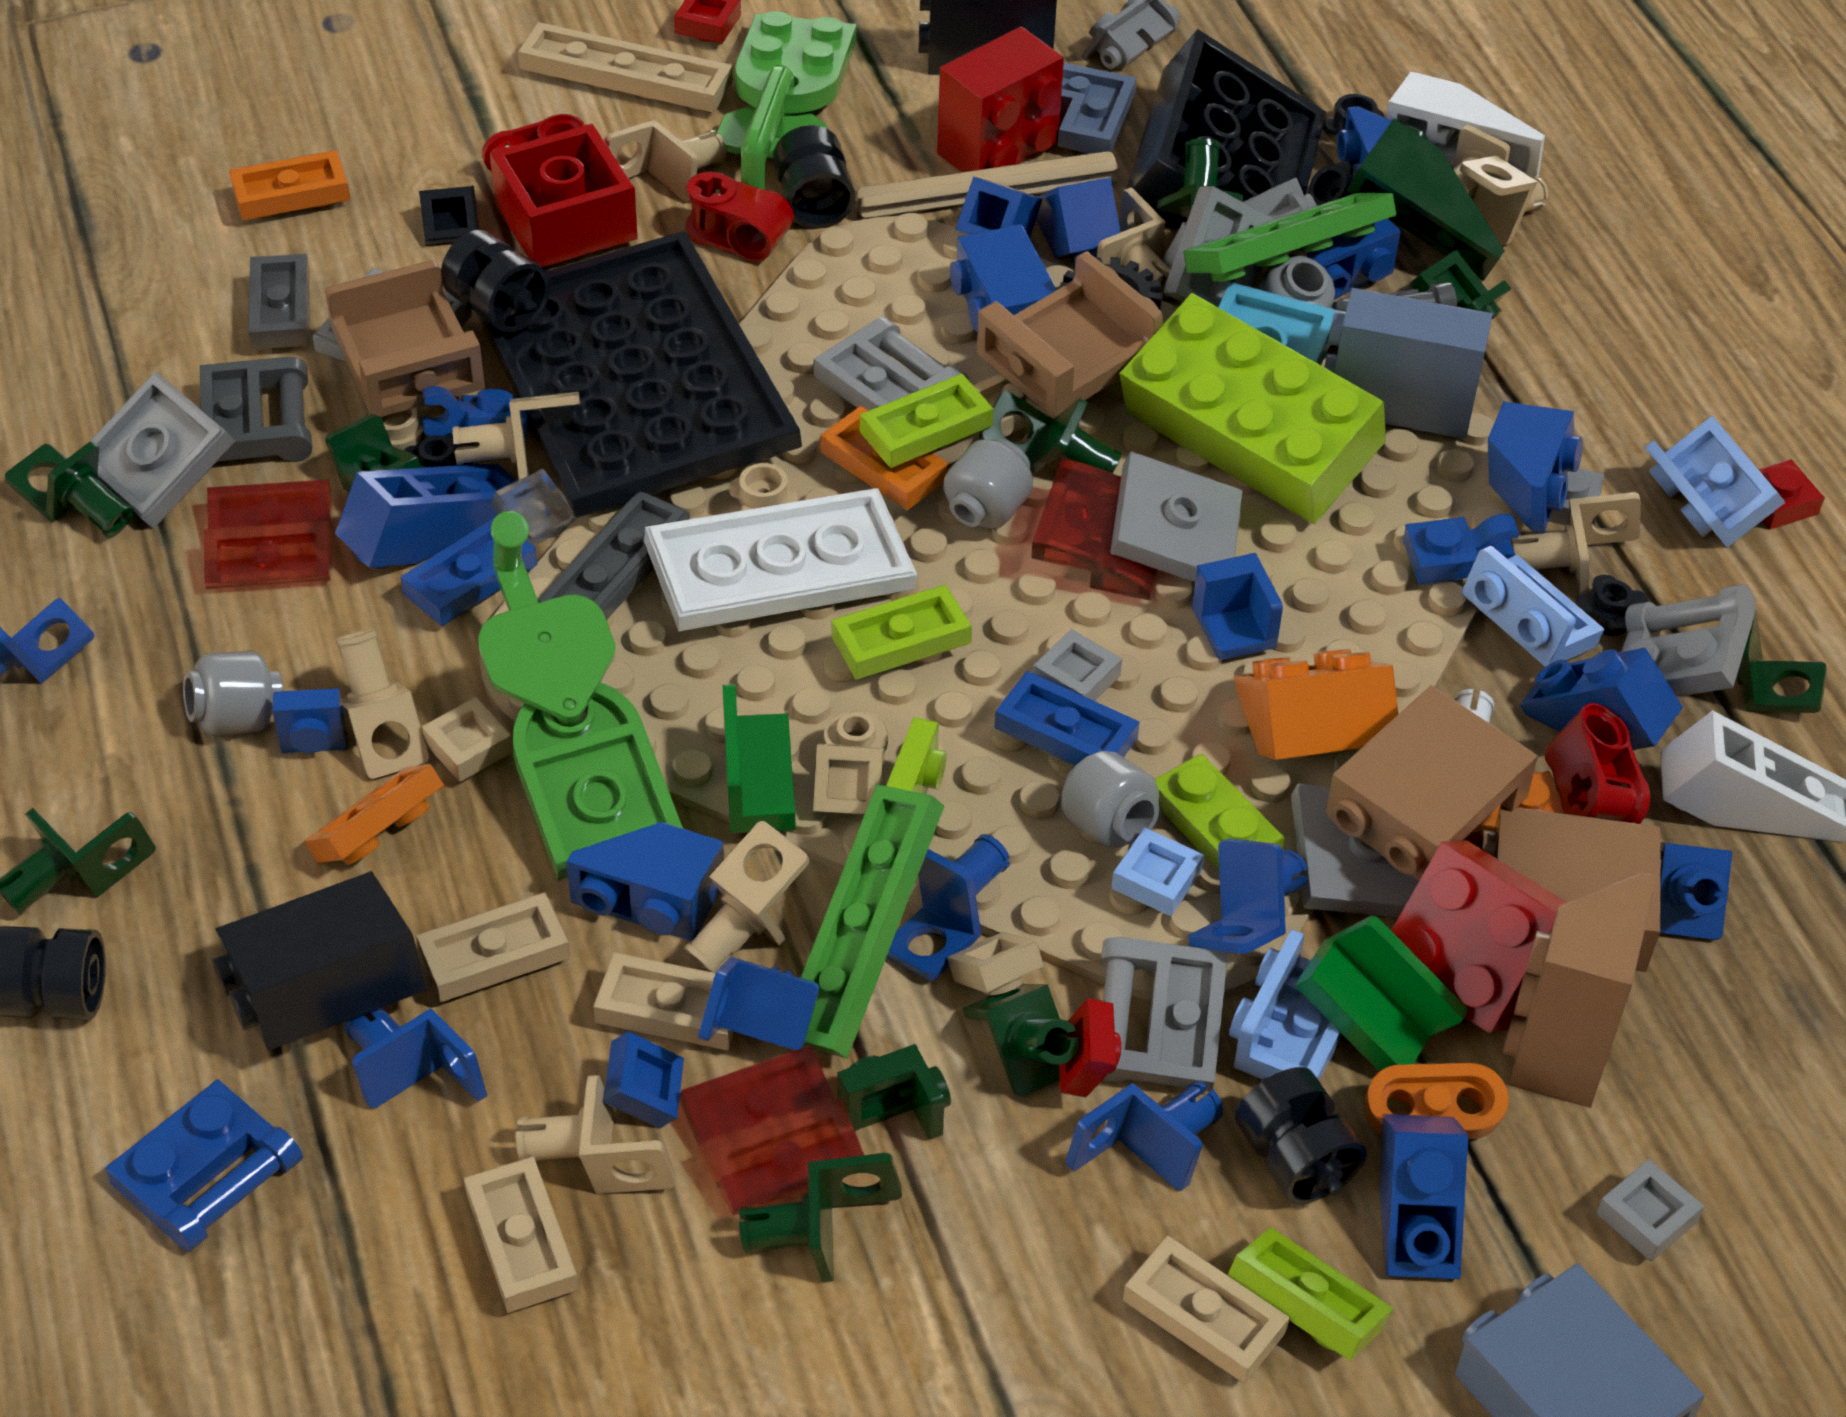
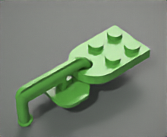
[717,11,857,190]
[478,511,683,881]

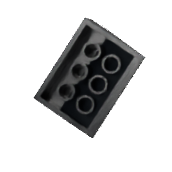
[1126,29,1326,230]

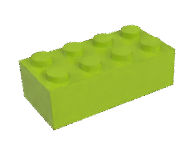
[1119,293,1386,525]

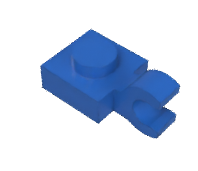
[421,386,528,439]
[1403,514,1519,585]

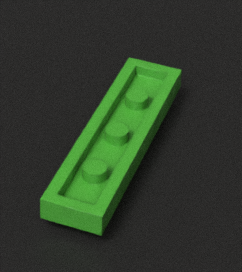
[1183,193,1396,282]
[801,784,944,1059]

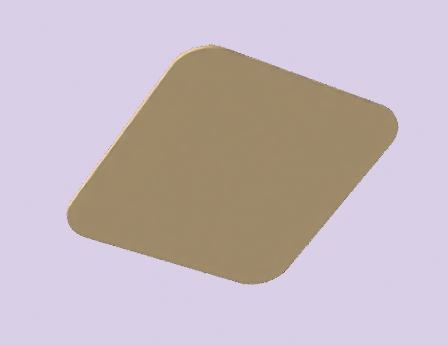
[480,213,1526,1001]

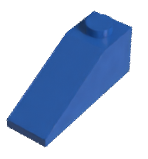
[335,463,532,569]

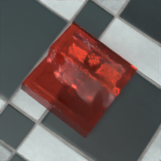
[1031,458,1159,601]
[204,479,333,589]
[679,1045,864,1216]

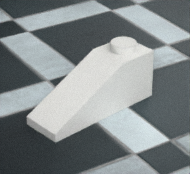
[1387,72,1545,177]
[1660,710,1846,843]

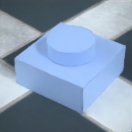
[1112,827,1204,916]

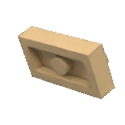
[416,892,570,1003]
[593,952,734,1051]
[464,1156,579,1313]
[1123,1236,1290,1384]

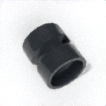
[773,125,855,229]
[0,926,106,1020]

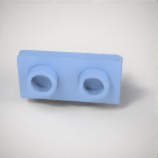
[1645,415,1786,548]
[1461,546,1604,667]
[1229,929,1342,1081]

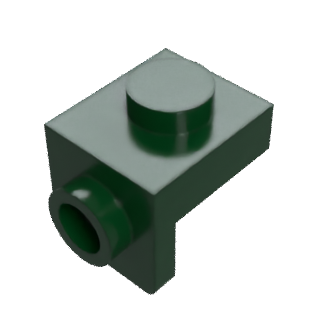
[1409,250,1512,319]
[325,414,421,492]
[837,1044,951,1140]

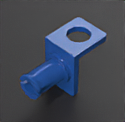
[0,598,95,684]
[887,834,1011,981]
[1188,838,1308,954]
[1660,842,1733,940]
[698,957,819,1050]
[344,1007,488,1109]
[1065,1081,1223,1191]

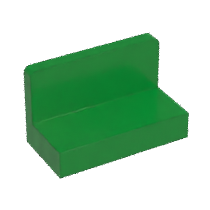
[722,684,796,833]
[1294,916,1468,1072]

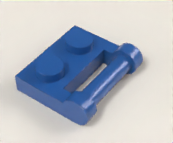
[105,1079,303,1252]

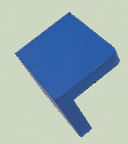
[1192,553,1283,660]

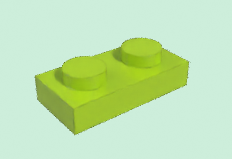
[859,373,994,468]
[831,584,972,680]
[886,717,947,794]
[1155,753,1284,871]
[1228,1227,1393,1361]

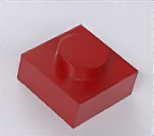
[674,0,741,44]
[1758,459,1825,530]
[1059,998,1122,1098]

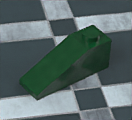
[1347,118,1505,281]

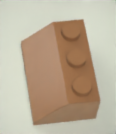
[1502,872,1657,1108]

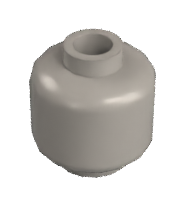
[1255,255,1335,308]
[943,439,1033,529]
[183,650,283,736]
[1061,751,1159,848]

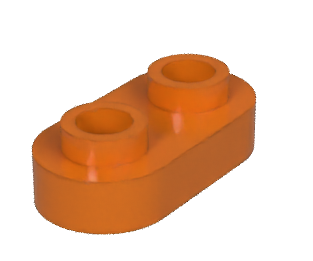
[1363,1063,1509,1139]

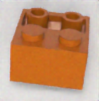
[1234,649,1398,760]

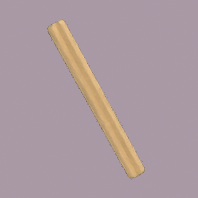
[856,151,1118,219]

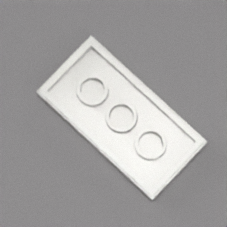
[644,488,917,632]

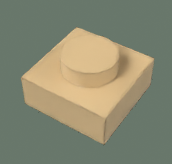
[422,697,513,782]
[813,744,884,814]
[947,931,1044,995]

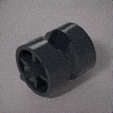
[441,230,550,332]
[1235,1067,1367,1205]

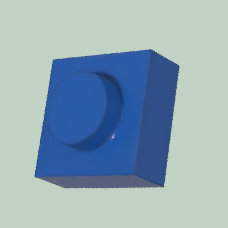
[272,688,347,753]
[603,1031,684,1128]

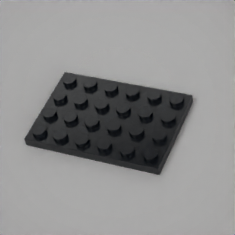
[476,230,802,518]

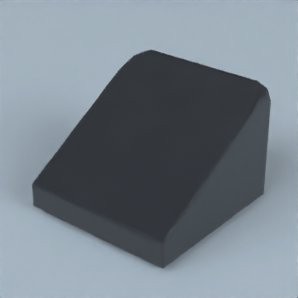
[419,186,479,246]

